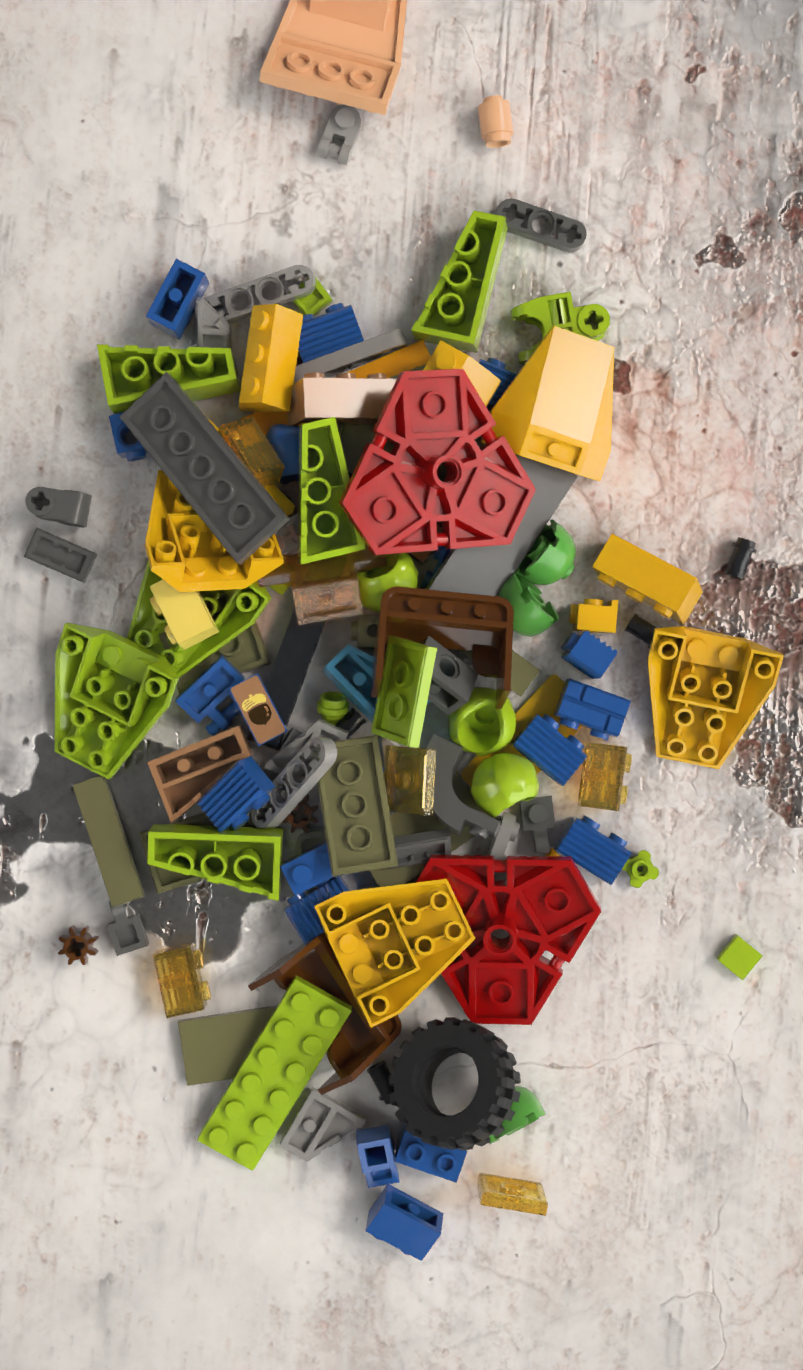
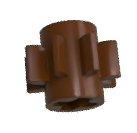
[282,795,319,833]
[58,925,99,965]

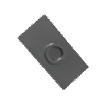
[24,527,97,583]
[388,828,451,869]

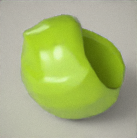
[352,553,418,613]
[448,687,516,756]
[470,753,539,818]

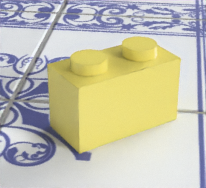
[149,580,219,650]

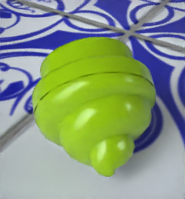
[316,691,349,725]

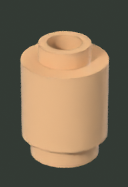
[478,95,513,148]

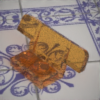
[258,544,387,625]

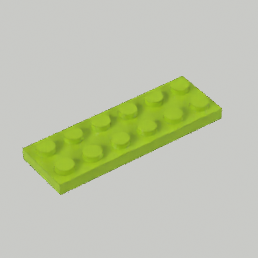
[197,975,352,1171]

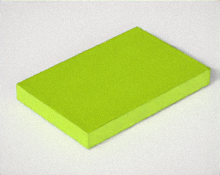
[371,636,437,748]

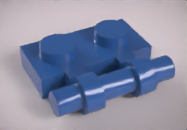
[175,655,245,736]

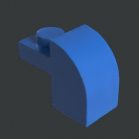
[356,1124,400,1188]

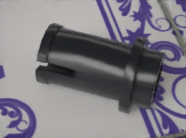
[724,537,757,580]
[624,613,663,649]
[335,707,367,740]
[367,1060,394,1105]

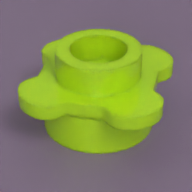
[622,850,659,888]

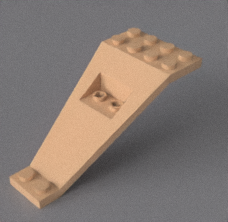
[259,0,407,115]

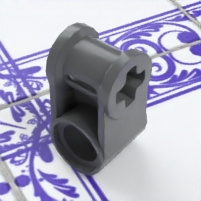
[25,487,92,528]

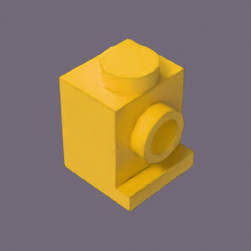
[569,599,618,634]

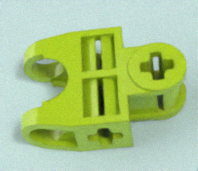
[510,292,610,365]

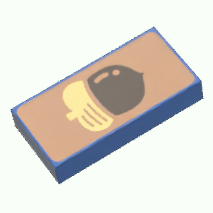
[229,673,288,746]

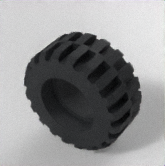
[388,1017,521,1151]

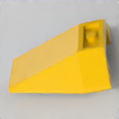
[480,326,614,481]
[144,470,284,592]
[647,626,784,769]
[314,879,475,1028]

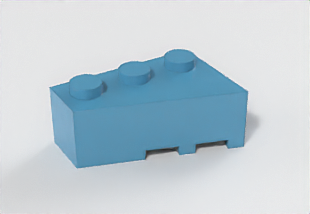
[322,644,430,740]

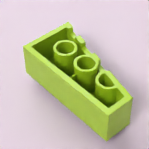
[411,210,508,353]
[97,344,241,414]
[298,417,366,565]
[147,824,283,901]

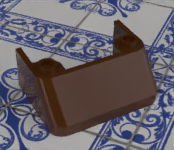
[371,586,514,709]
[248,932,402,1095]

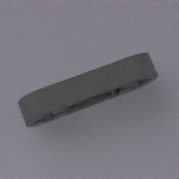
[496,198,587,253]

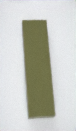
[73,775,145,908]

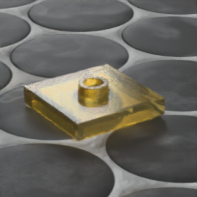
[384,745,436,815]
[477,1173,548,1216]

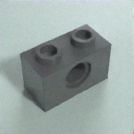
[420,636,479,715]

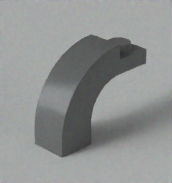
[421,734,500,840]

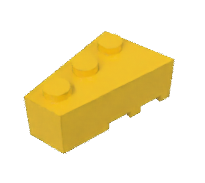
[592,533,703,625]

